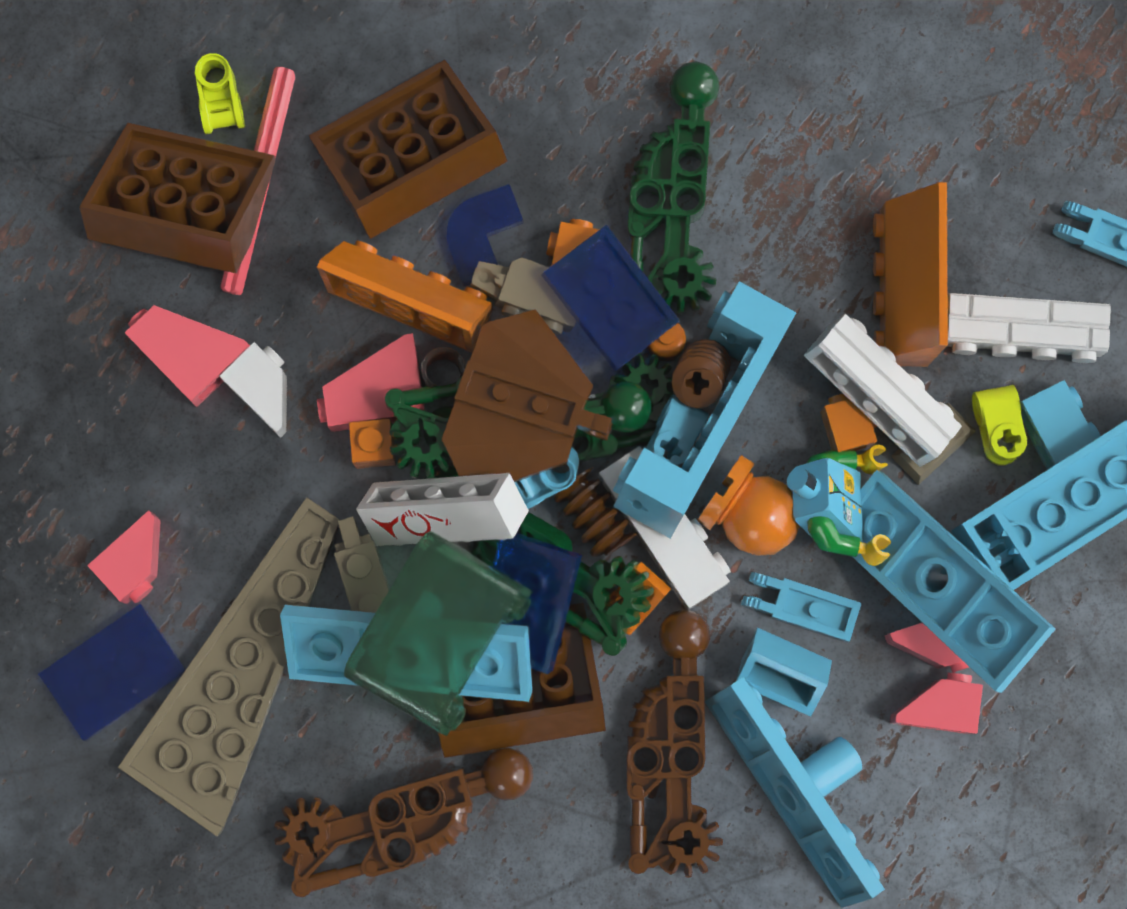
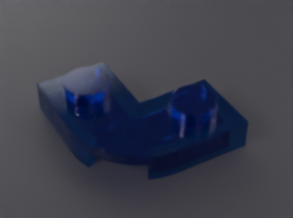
[447,184,524,287]

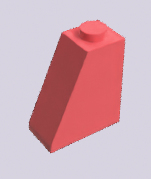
[125,305,250,407]
[317,333,425,432]

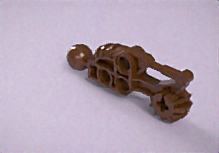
[627,609,723,878]
[274,748,533,897]

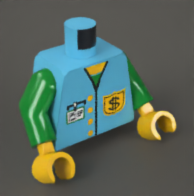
[787,445,891,566]

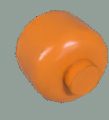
[646,319,686,361]

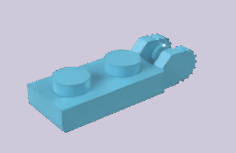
[1052,201,1127,267]
[741,572,861,642]

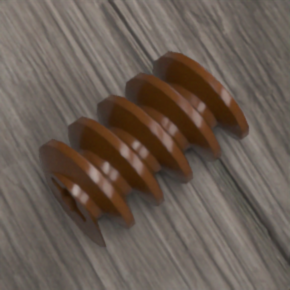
[672,339,731,408]
[554,467,638,557]

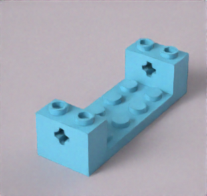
[613,281,796,539]
[951,420,1127,590]

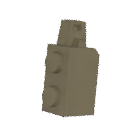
[470,257,590,335]
[334,517,398,615]

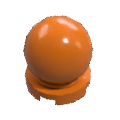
[697,455,800,556]

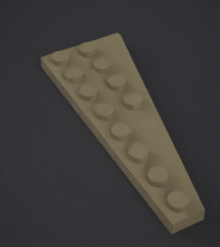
[118,497,340,836]

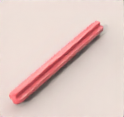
[221,67,295,295]

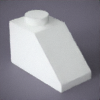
[220,342,287,438]

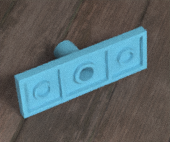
[853,470,1056,693]
[280,591,532,702]
[704,677,885,908]

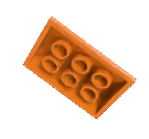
[873,182,948,367]
[317,240,492,353]

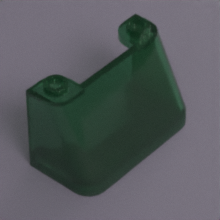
[344,531,533,736]

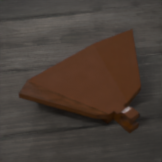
[442,309,612,483]

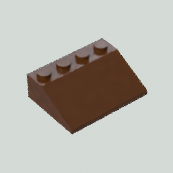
[309,60,508,239]
[79,123,275,274]
[433,603,606,758]

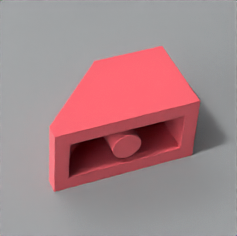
[87,510,161,604]
[885,623,969,673]
[890,673,983,734]

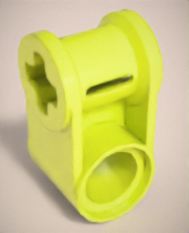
[195,53,245,134]
[972,385,1027,466]

